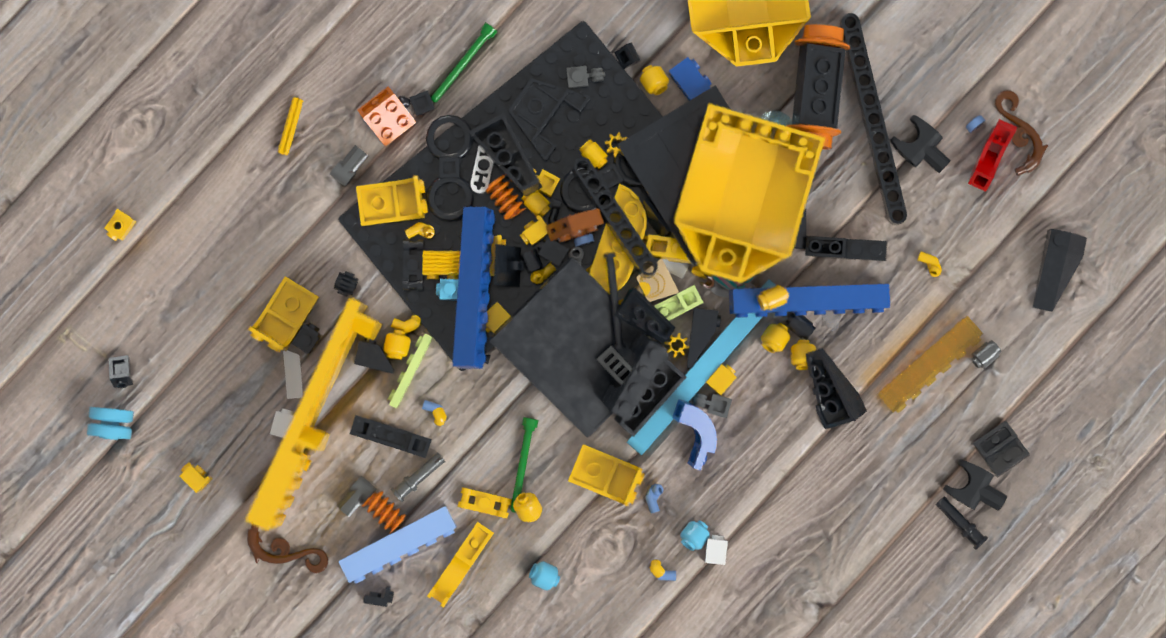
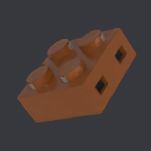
[546,208,604,243]

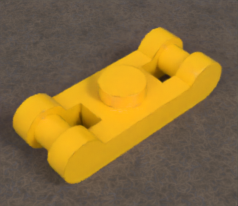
[457,487,512,519]

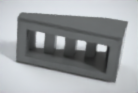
[597,346,632,385]

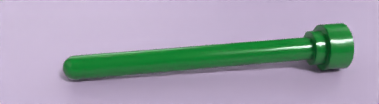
[431,22,497,103]
[511,417,539,513]

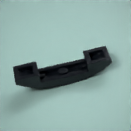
[349,415,432,458]

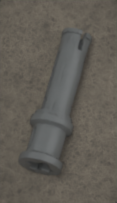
[390,452,446,502]

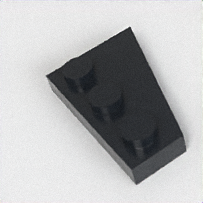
[613,287,675,343]

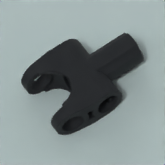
[890,115,951,173]
[943,459,1007,511]

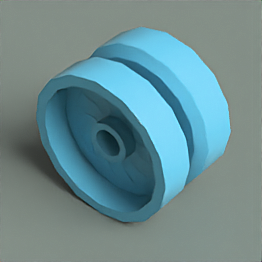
[86,407,134,440]

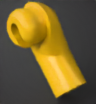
[404,222,435,239]
[917,251,942,277]
[530,263,557,284]
[391,315,421,333]

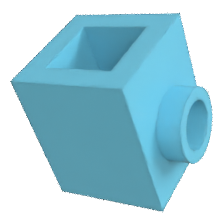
[436,279,458,300]

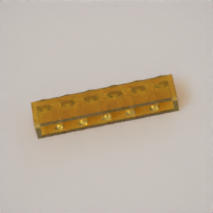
[876,316,983,413]

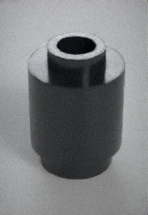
[785,312,816,340]

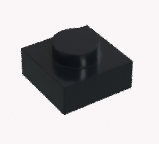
[409,90,435,116]

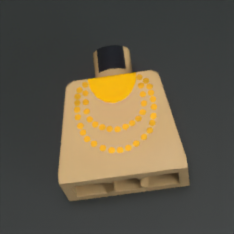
[628,259,679,302]

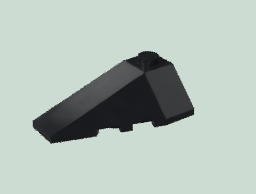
[1032,229,1087,312]

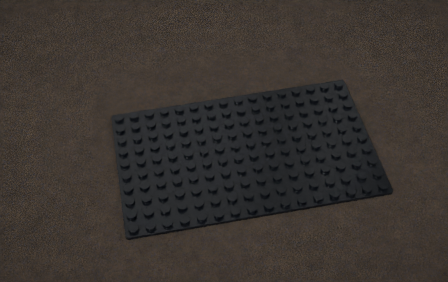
[339,21,663,371]

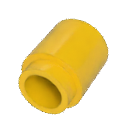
[579,139,608,169]
[521,190,551,217]
[757,285,789,311]

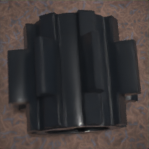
[334,271,358,296]

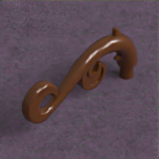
[995,90,1048,176]
[247,524,328,573]

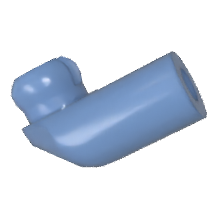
[645,484,664,514]

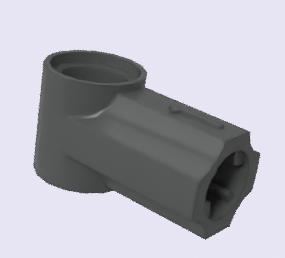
[330,145,369,187]
[337,476,376,517]

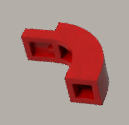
[968,119,1017,192]

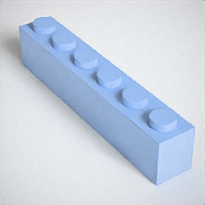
[338,506,457,584]

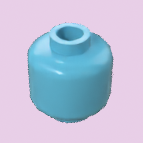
[680,520,710,551]
[529,561,560,591]

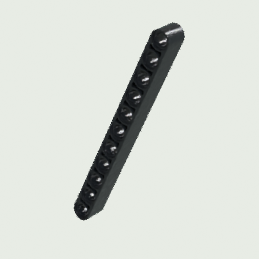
[840,13,907,225]

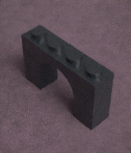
[601,331,667,421]

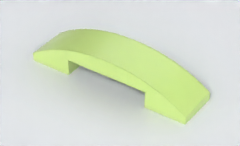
[654,285,704,321]

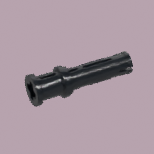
[935,496,988,550]

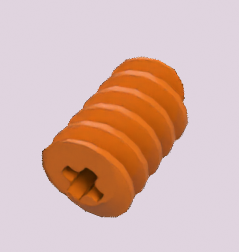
[485,175,526,220]
[362,491,406,534]

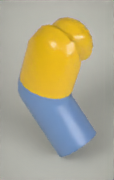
[422,400,447,426]
[649,559,676,581]

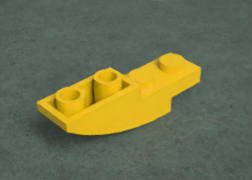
[638,234,691,264]

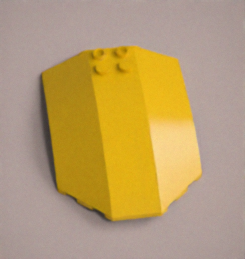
[687,0,811,67]
[674,104,825,283]

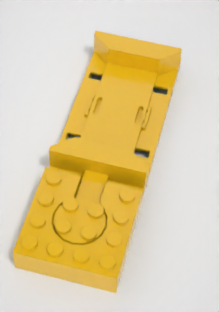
[245,298,383,531]

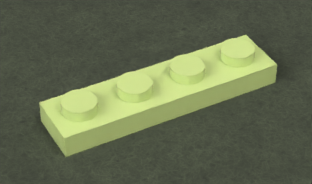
[388,334,433,409]

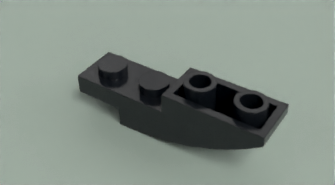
[805,236,888,261]

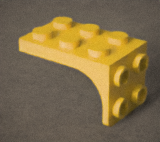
[356,175,428,226]
[248,276,319,352]
[568,444,645,506]

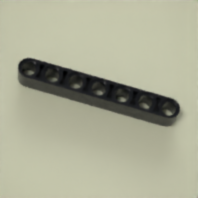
[573,157,658,278]

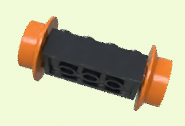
[786,24,850,150]

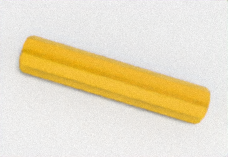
[278,97,303,155]

